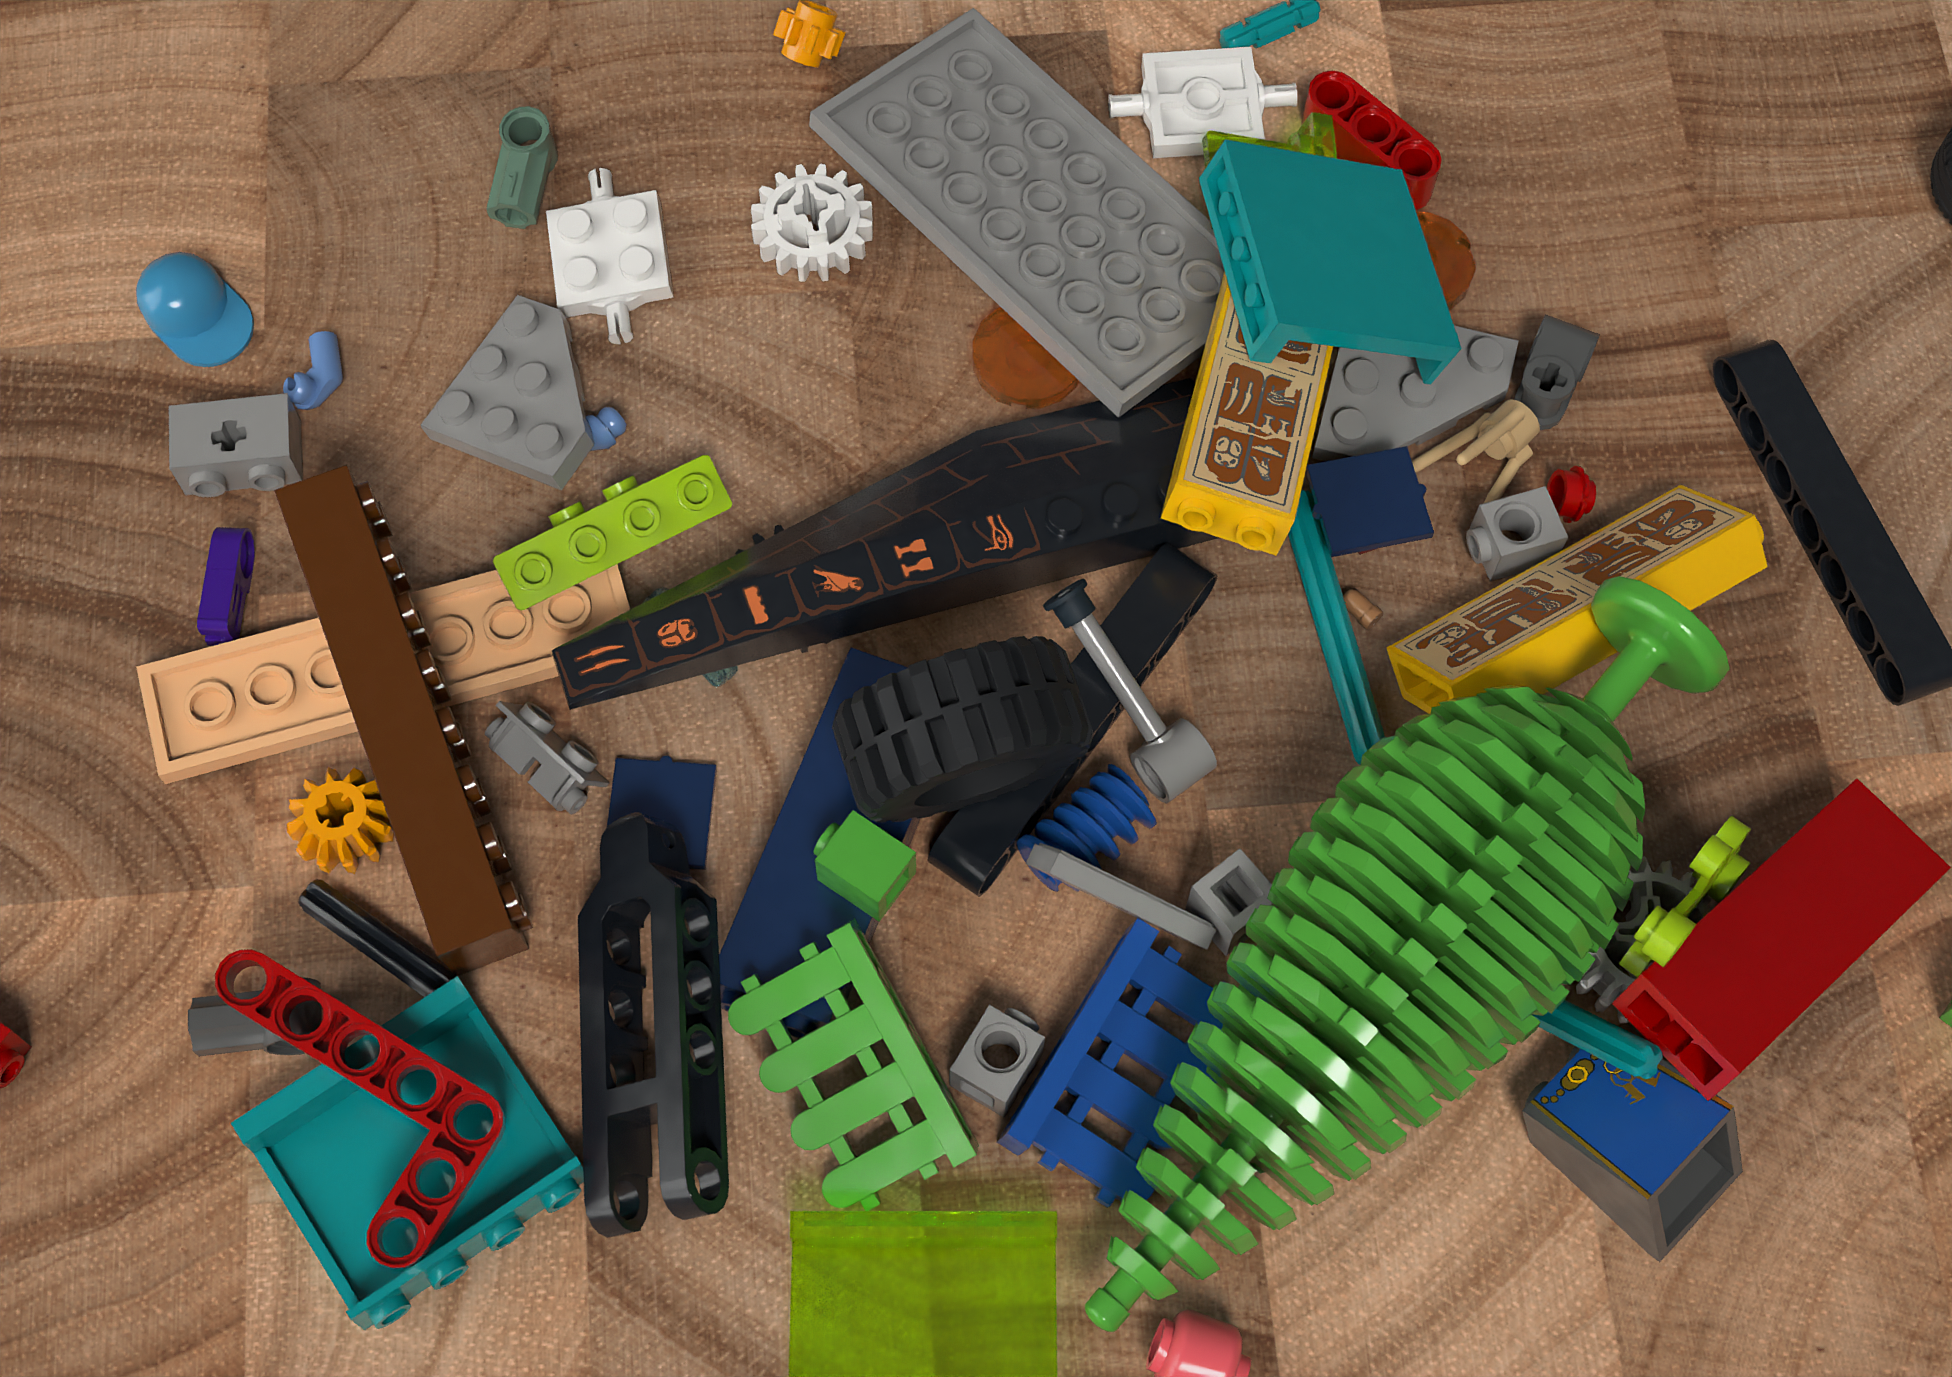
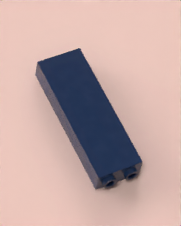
[719,647,921,1039]

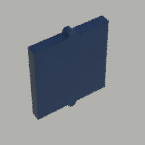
[1306,446,1434,557]
[607,756,717,870]

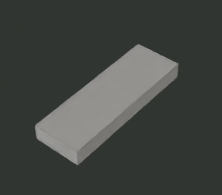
[1025,843,1217,950]

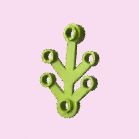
[1619,815,1751,977]

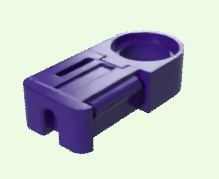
[197,527,255,646]

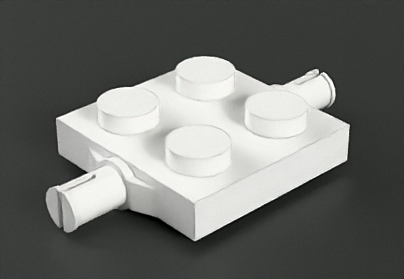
[1108,47,1297,158]
[546,168,674,344]

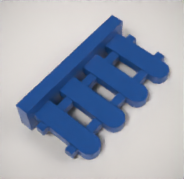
[997,918,1226,1208]

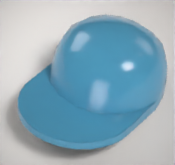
[136,252,254,367]

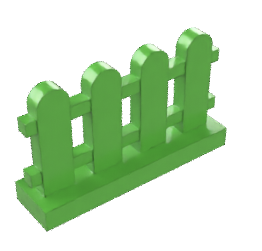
[728,918,979,1212]

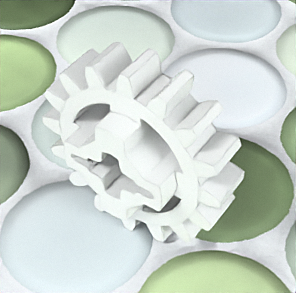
[751,164,873,282]

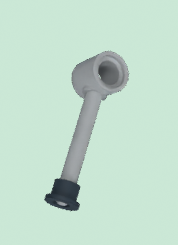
[1043,579,1217,804]

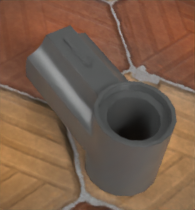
[188,977,322,1057]

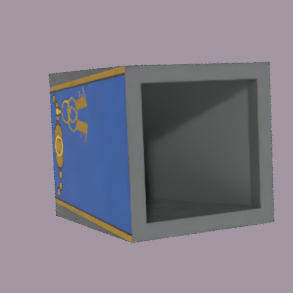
[1522,1046,1743,1262]

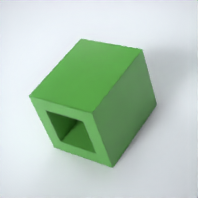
[813,810,916,922]

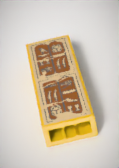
[1160,271,1333,556]
[1387,485,1768,714]

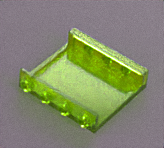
[789,1211,1057,1377]

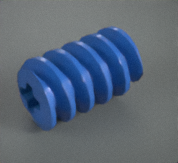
[1017,764,1157,892]

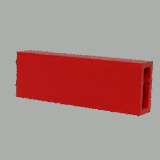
[1612,778,1951,1101]

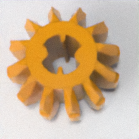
[287,767,394,874]

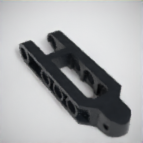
[578,812,729,1238]

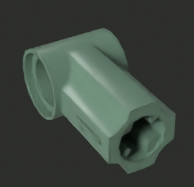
[486,106,558,229]

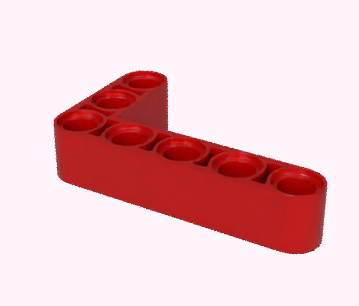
[215,949,506,1268]

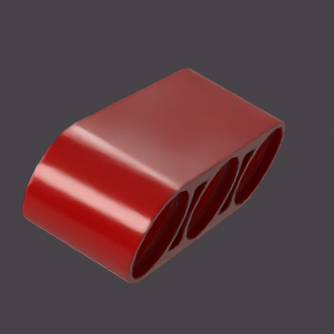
[1302,70,1442,210]

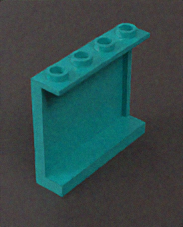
[1199,139,1462,385]
[231,976,584,1330]

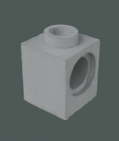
[1466,486,1568,582]
[949,1005,1045,1118]

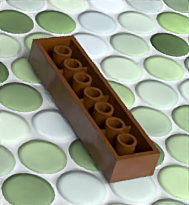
[274,465,533,976]

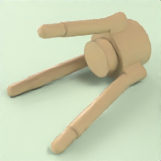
[1412,399,1540,504]

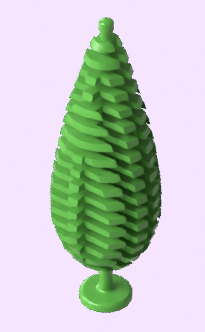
[1085,576,1730,1332]

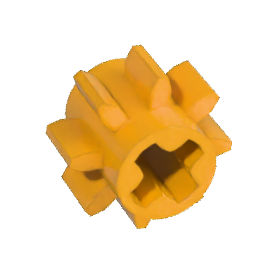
[773,0,846,67]

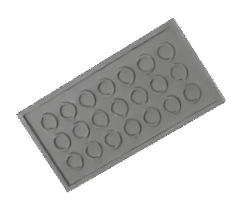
[809,8,1225,418]

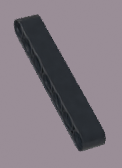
[1713,339,1952,706]
[927,543,1217,897]

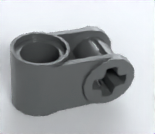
[1514,314,1600,430]

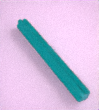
[1288,490,1385,765]

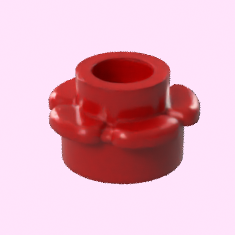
[1547,466,1596,523]

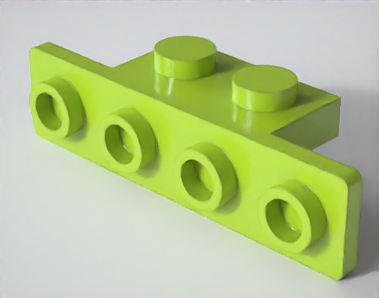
[493,455,732,611]

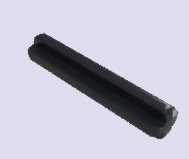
[298,879,457,997]

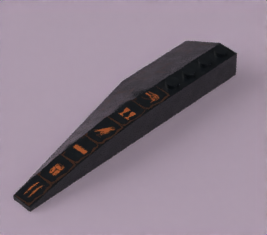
[552,378,1219,710]

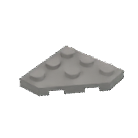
[420,295,594,490]
[1312,325,1519,461]

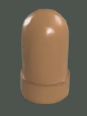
[1343,589,1384,630]

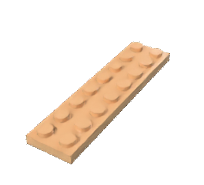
[136,564,630,784]

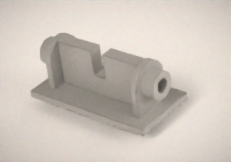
[485,701,609,815]

